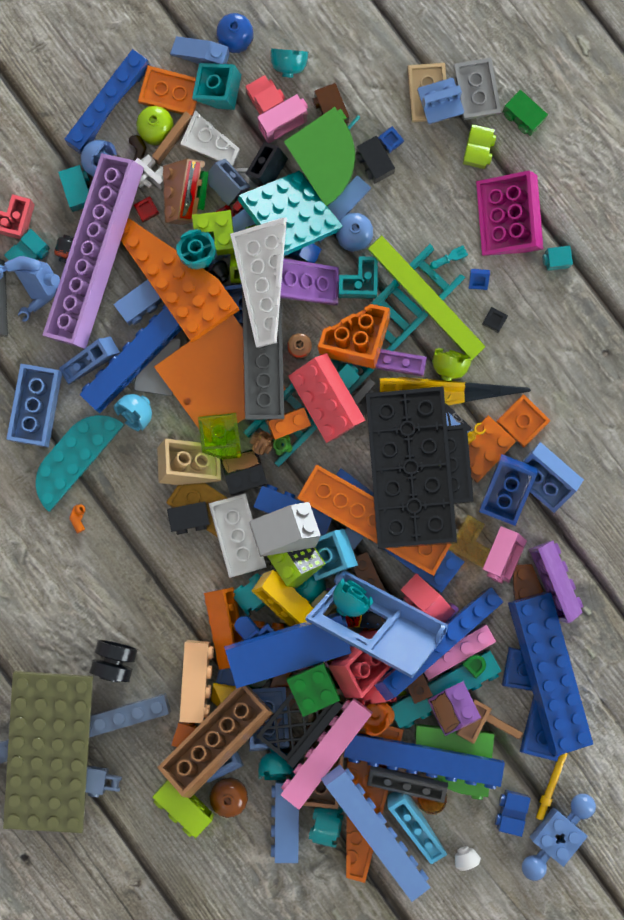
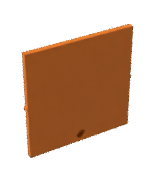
[154,315,286,443]

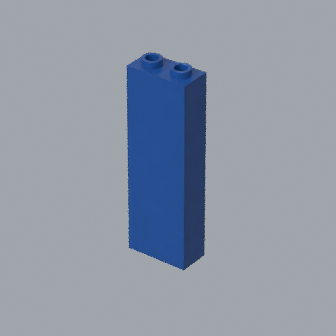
[224,612,353,689]

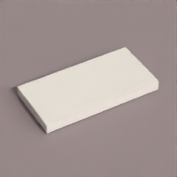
[209,493,267,578]

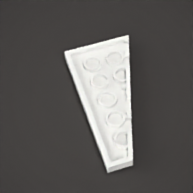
[230,218,287,348]

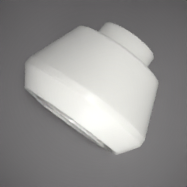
[455,846,481,871]

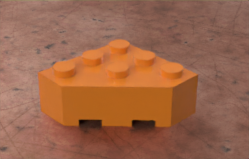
[318,304,390,369]

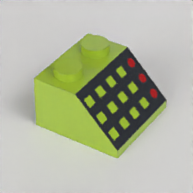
[267,548,326,588]

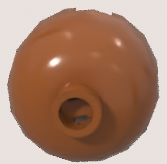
[209,777,248,818]

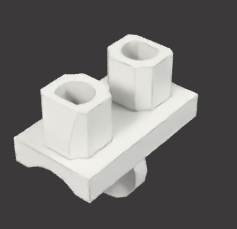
[135,154,164,190]

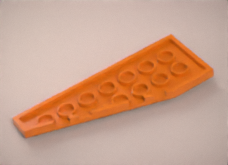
[121,218,240,343]

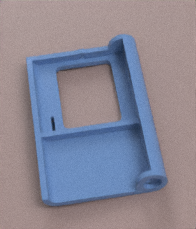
[305,570,448,678]

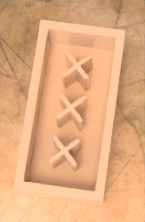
[179,640,214,723]

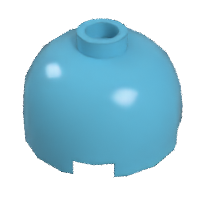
[114,394,152,431]

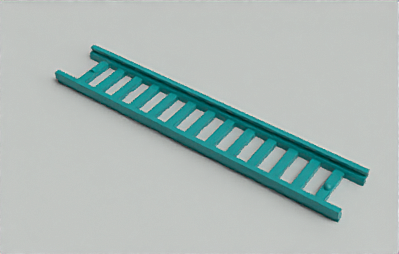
[243,244,465,467]

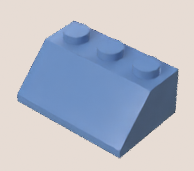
[522,442,584,513]

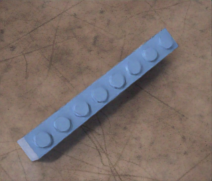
[321,765,431,902]

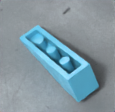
[387,792,447,864]

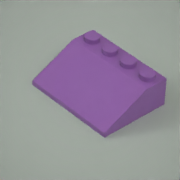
[529,540,583,623]

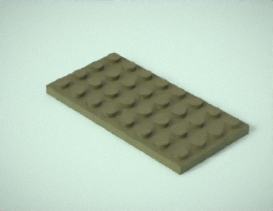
[3,671,93,833]

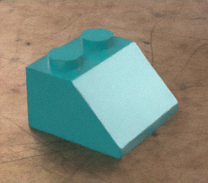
[192,63,242,110]

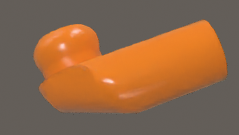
[69,504,86,534]

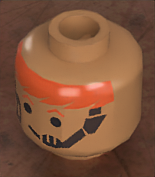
[287,333,312,359]

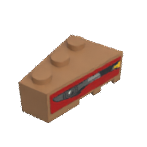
[163,158,205,225]

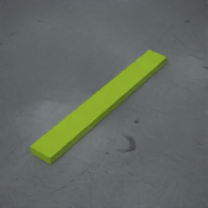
[367,235,486,360]

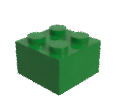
[287,662,340,717]

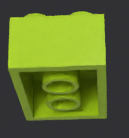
[153,779,214,839]

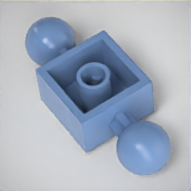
[522,794,596,881]

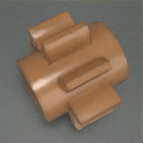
[249,431,273,455]

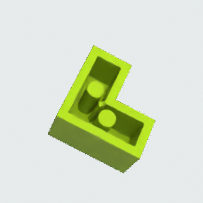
[192,210,235,256]

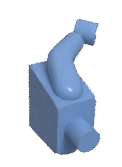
[0,256,60,322]

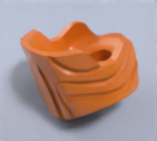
[363,702,395,736]

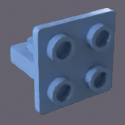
[417,78,464,124]

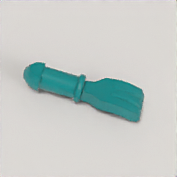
[430,245,468,269]

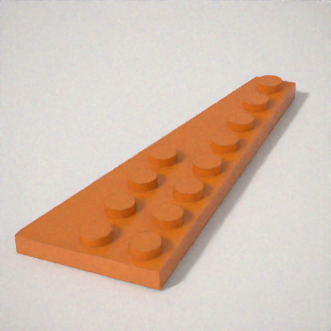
[346,725,404,883]

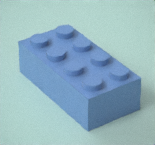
[6,364,63,448]

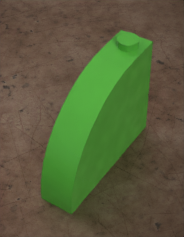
[284,107,355,206]
[415,724,494,800]

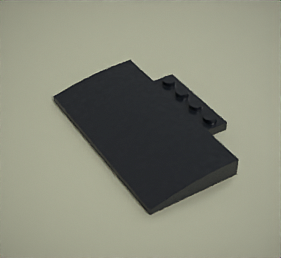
[366,386,474,549]

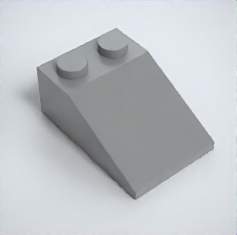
[249,502,321,557]

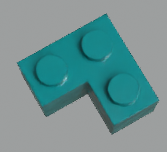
[338,256,378,299]

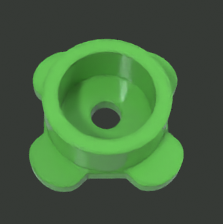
[273,435,293,456]

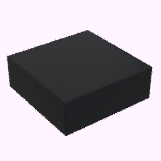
[482,307,508,333]

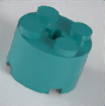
[233,573,266,617]
[309,807,344,848]

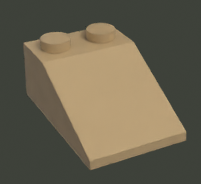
[157,439,221,485]

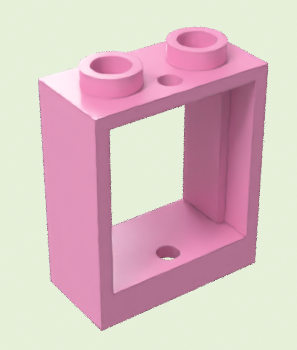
[257,94,308,143]
[483,526,527,584]

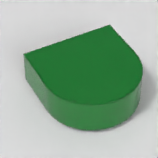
[462,655,486,679]

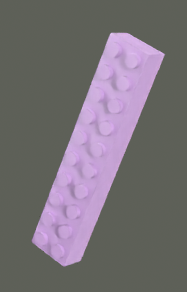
[43,153,144,349]

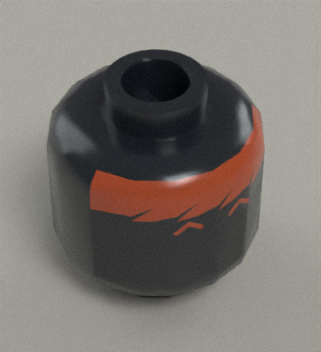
[54,234,74,263]

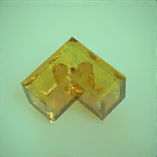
[449,515,490,568]

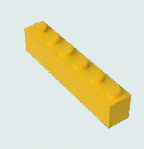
[252,570,334,664]

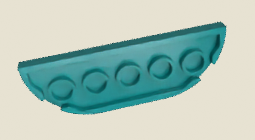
[36,415,125,512]

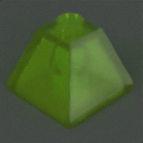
[198,413,241,460]

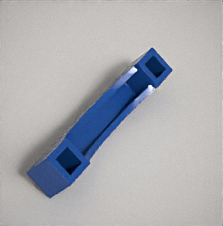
[65,49,150,155]

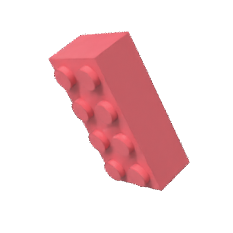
[288,353,365,443]

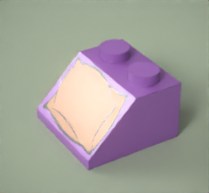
[428,681,481,736]

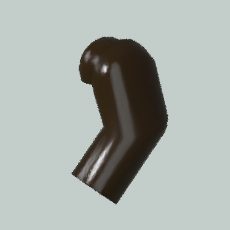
[129,135,147,161]

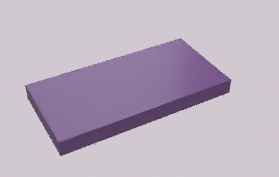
[280,258,339,306]

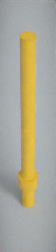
[536,753,568,821]

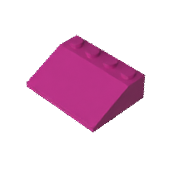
[476,170,544,256]

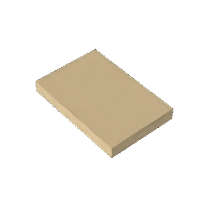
[407,63,449,122]

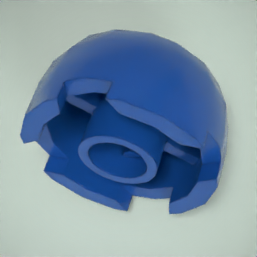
[216,13,254,53]

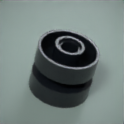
[89,640,138,682]

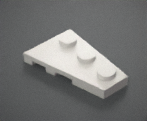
[180,110,240,166]

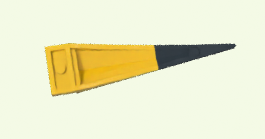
[379,377,531,405]

